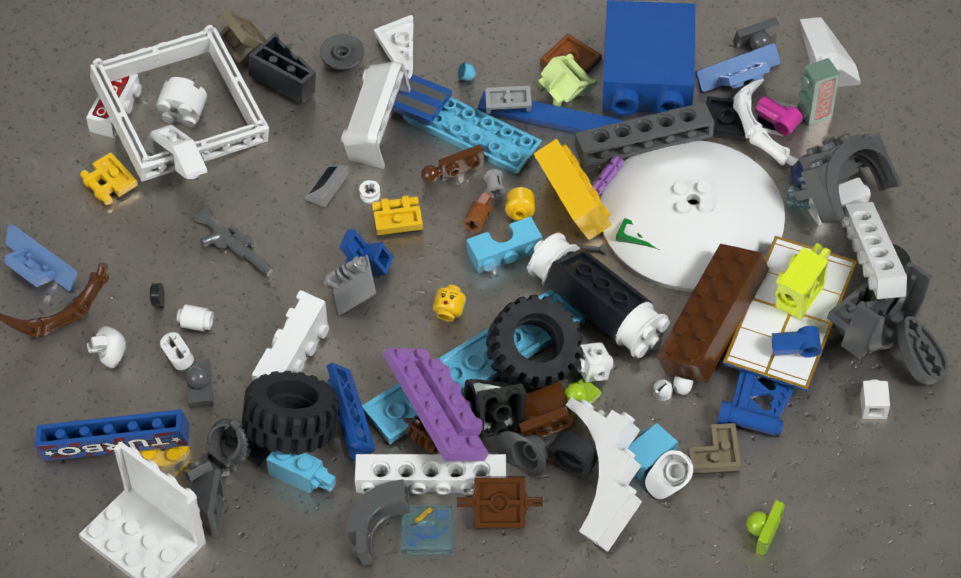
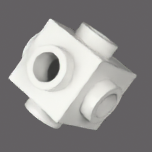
[576,342,613,382]

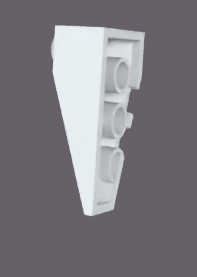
[799,17,861,87]

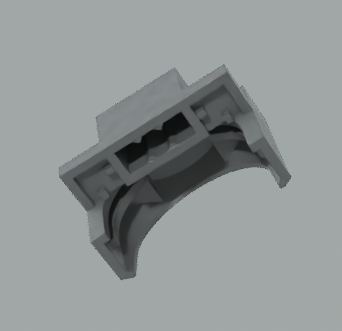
[793,133,902,223]
[827,261,932,359]

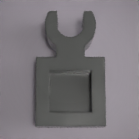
[183,458,213,481]

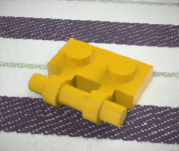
[80,152,138,205]
[372,195,423,236]

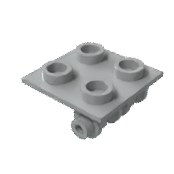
[323,255,376,316]

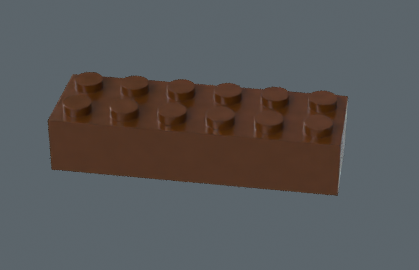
[657,243,769,384]

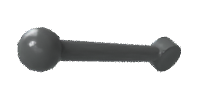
[570,244,609,255]

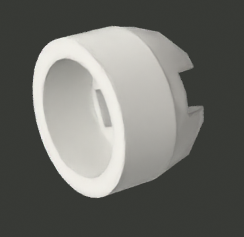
[673,376,694,395]
[653,379,673,401]

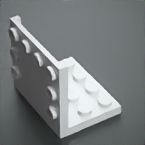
[79,442,206,578]

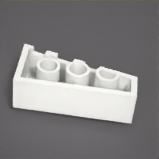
[252,290,329,380]

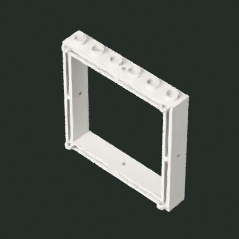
[90,25,269,182]

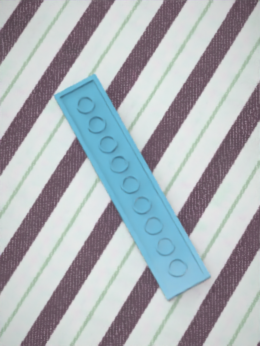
[362,289,586,444]

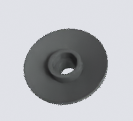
[320,34,364,69]

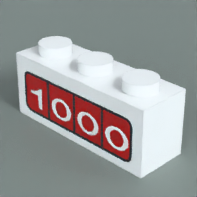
[86,74,142,138]

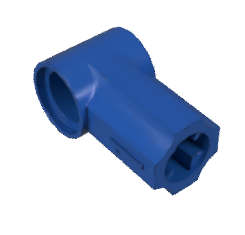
[771,326,822,358]

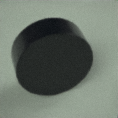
[150,283,165,307]

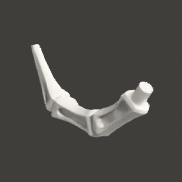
[733,78,799,166]

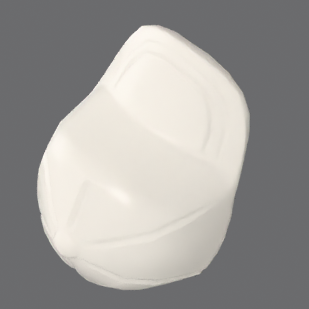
[645,450,693,499]

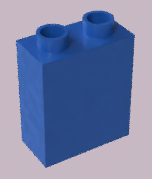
[602,0,696,116]

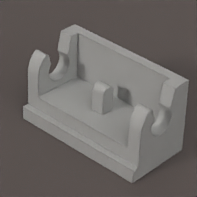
[485,85,532,114]

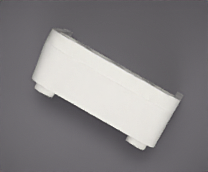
[341,62,411,169]

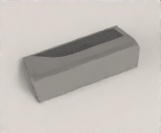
[305,165,348,208]

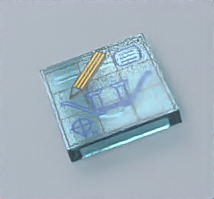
[402,505,453,554]

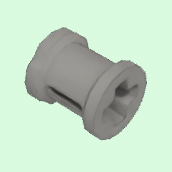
[483,169,506,200]

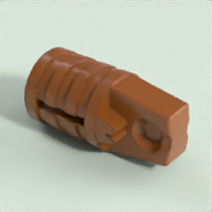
[462,192,492,233]

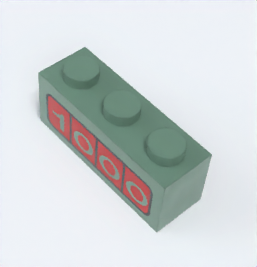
[797,58,840,126]

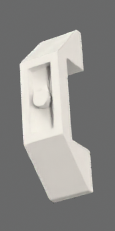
[144,125,207,179]

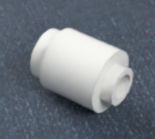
[177,304,214,332]

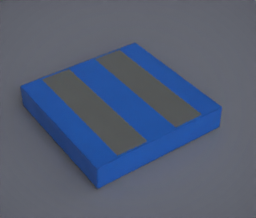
[392,75,452,126]

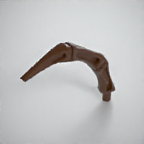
[0,262,109,337]

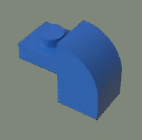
[339,229,394,276]

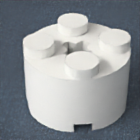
[156,77,207,128]

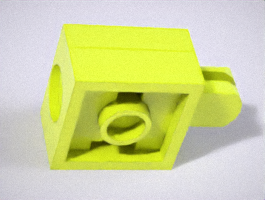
[775,243,831,320]

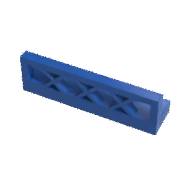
[326,362,376,462]

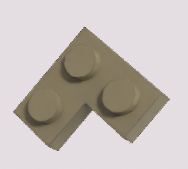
[688,423,741,473]

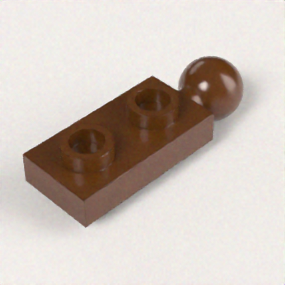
[421,144,484,183]

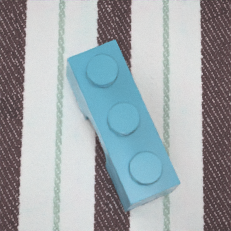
[466,216,542,274]

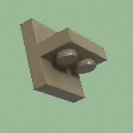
[219,9,267,66]

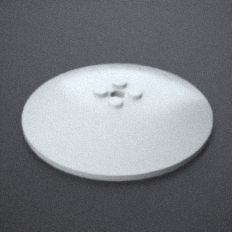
[601,140,785,292]

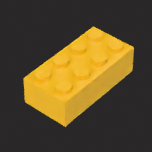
[534,139,612,240]

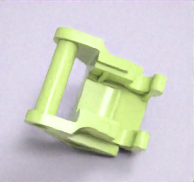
[536,54,598,107]

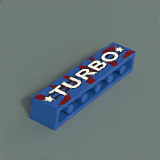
[35,409,189,461]

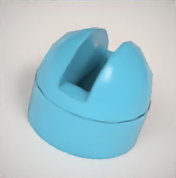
[457,62,476,81]

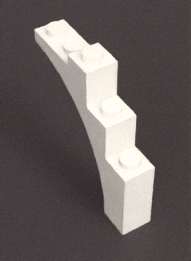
[566,397,642,552]

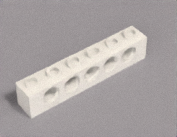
[841,202,907,299]
[355,454,506,495]

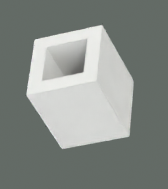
[860,379,890,419]

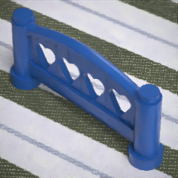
[717,370,794,436]

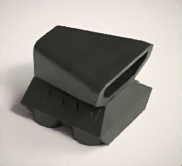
[464,379,526,437]

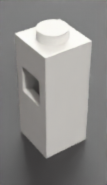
[808,177,871,226]

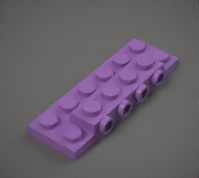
[383,348,489,461]

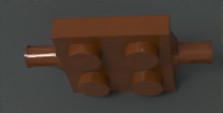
[457,476,543,528]

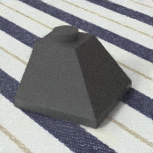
[191,469,225,539]

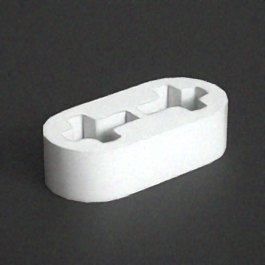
[160,332,194,370]

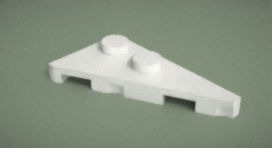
[374,15,413,81]

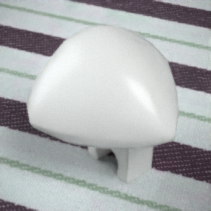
[86,326,126,368]

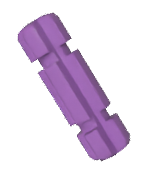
[592,156,624,195]

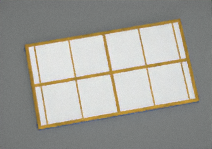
[723,236,857,392]

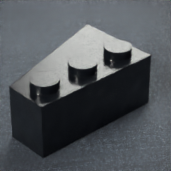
[248,33,316,104]

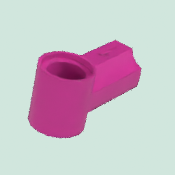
[755,96,803,136]

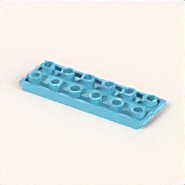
[403,97,542,174]

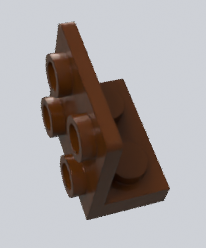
[519,382,575,438]

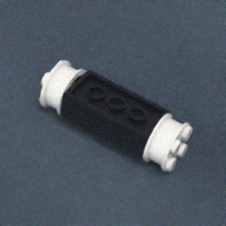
[527,233,670,358]

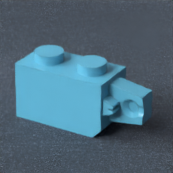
[628,423,678,481]
[267,451,336,493]

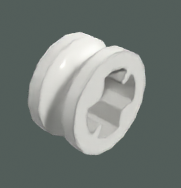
[359,180,380,204]

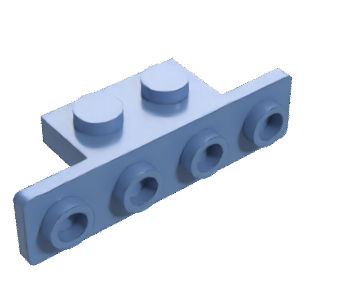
[695,43,781,92]
[4,225,77,291]

